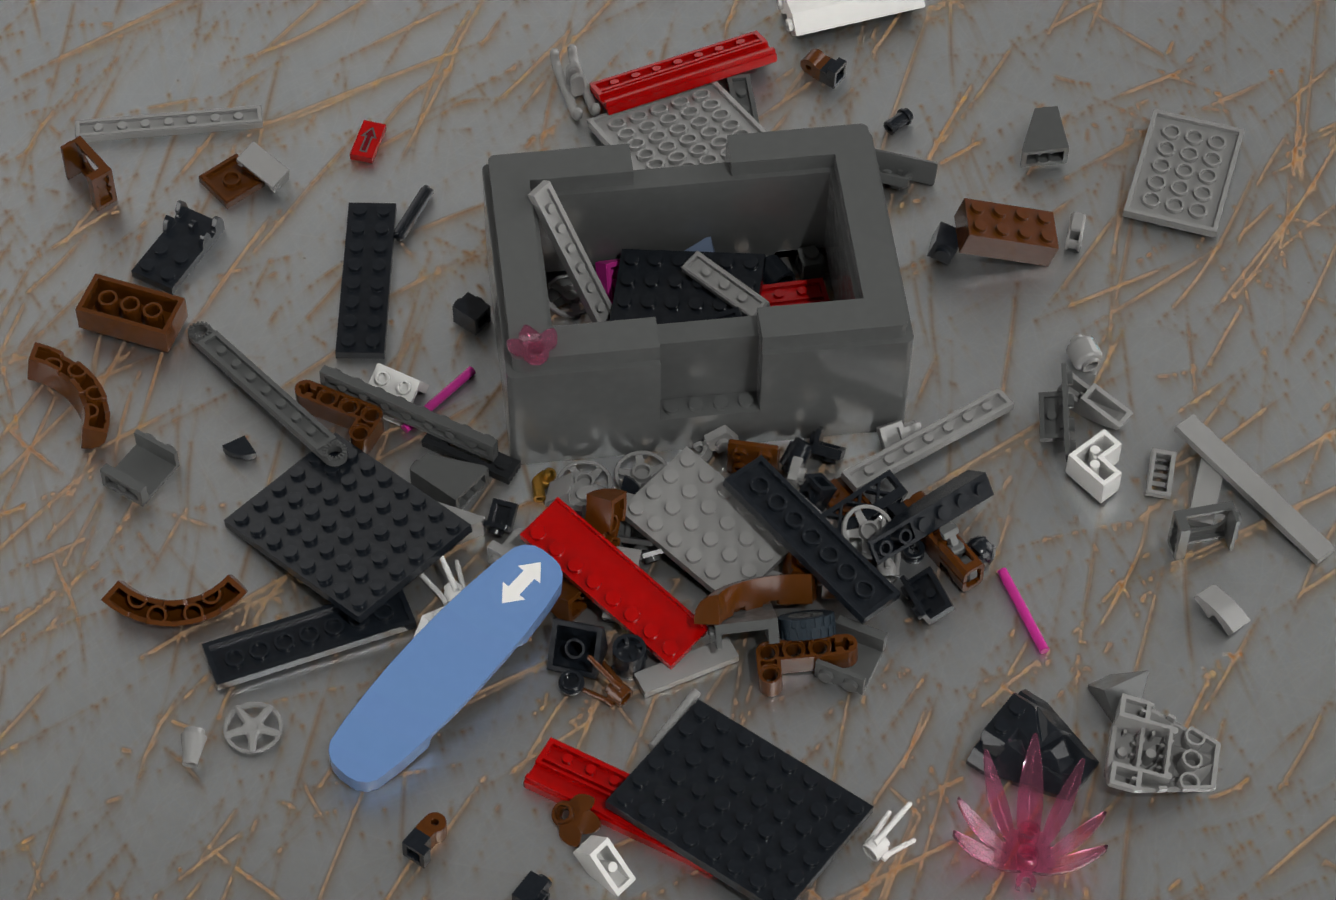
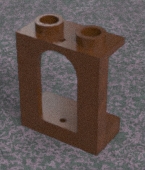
[60,136,117,211]

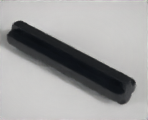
[394,185,434,242]

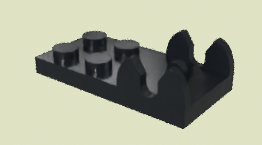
[131,200,225,295]

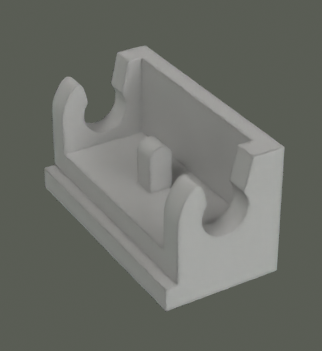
[236,141,289,193]

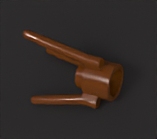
[581,655,633,708]

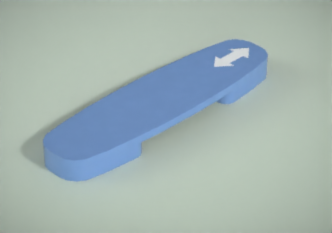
[329,544,563,792]

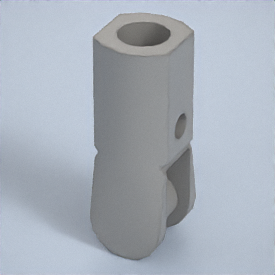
[1064,212,1086,252]

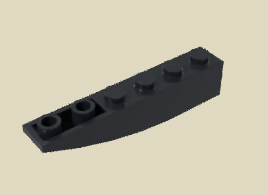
[866,470,994,565]

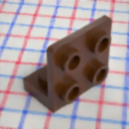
[727,439,781,473]

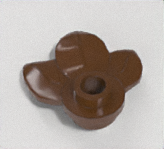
[551,794,601,848]

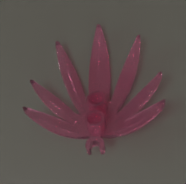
[952,733,1108,893]

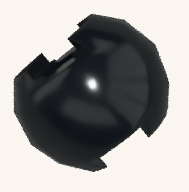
[966,536,996,567]

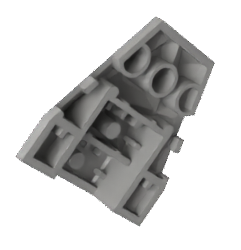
[1104,693,1221,793]

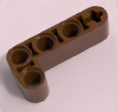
[294,380,384,454]
[756,634,858,697]

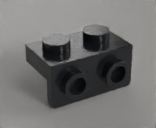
[899,566,955,625]

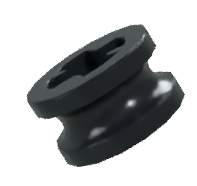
[902,540,925,564]

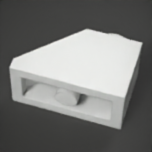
[573,835,636,897]

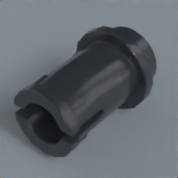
[883,108,913,135]

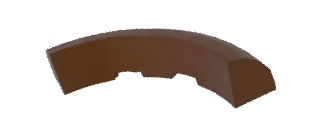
[28,342,110,449]
[550,488,627,621]
[694,573,817,625]
[101,575,248,626]

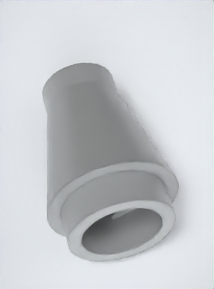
[181,726,207,768]

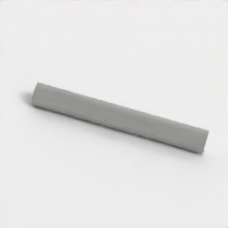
[648,688,701,750]

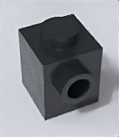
[927,222,958,265]
[452,292,491,336]

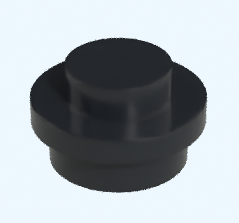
[558,670,585,696]

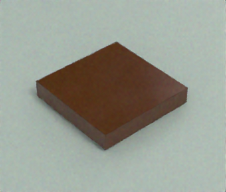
[199,153,265,209]

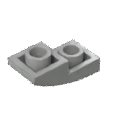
[1194,584,1251,636]

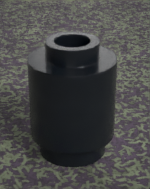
[779,437,813,473]

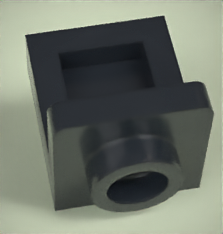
[809,426,846,463]
[483,498,519,537]

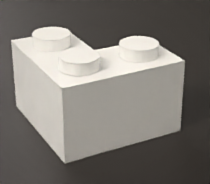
[1065,429,1122,504]

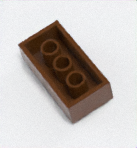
[954,198,1059,266]
[75,273,188,352]

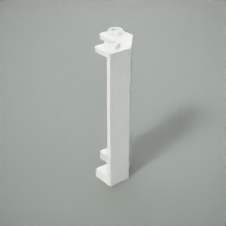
[775,0,926,36]

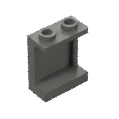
[706,604,780,650]

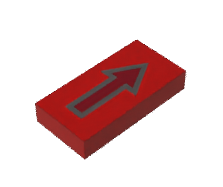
[350,120,387,164]

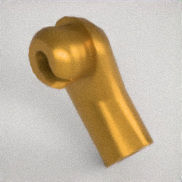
[532,467,557,503]

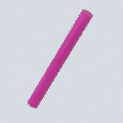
[401,366,476,433]
[997,568,1050,654]

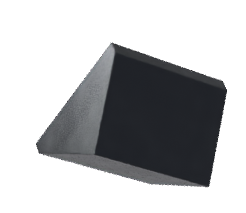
[547,618,608,679]

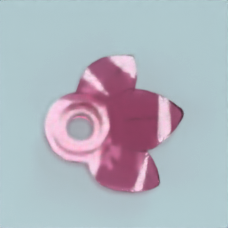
[507,325,558,365]

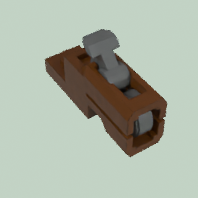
[920,522,985,592]

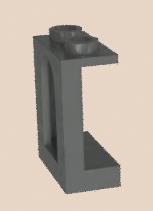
[1167,501,1242,561]

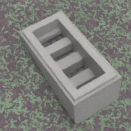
[1145,448,1177,500]

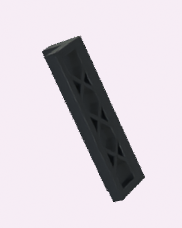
[822,469,908,533]

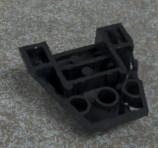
[966,689,1099,802]

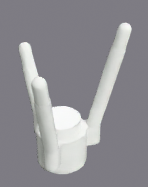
[419,556,466,606]
[862,801,916,862]

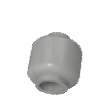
[1066,334,1103,372]

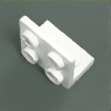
[369,363,429,426]

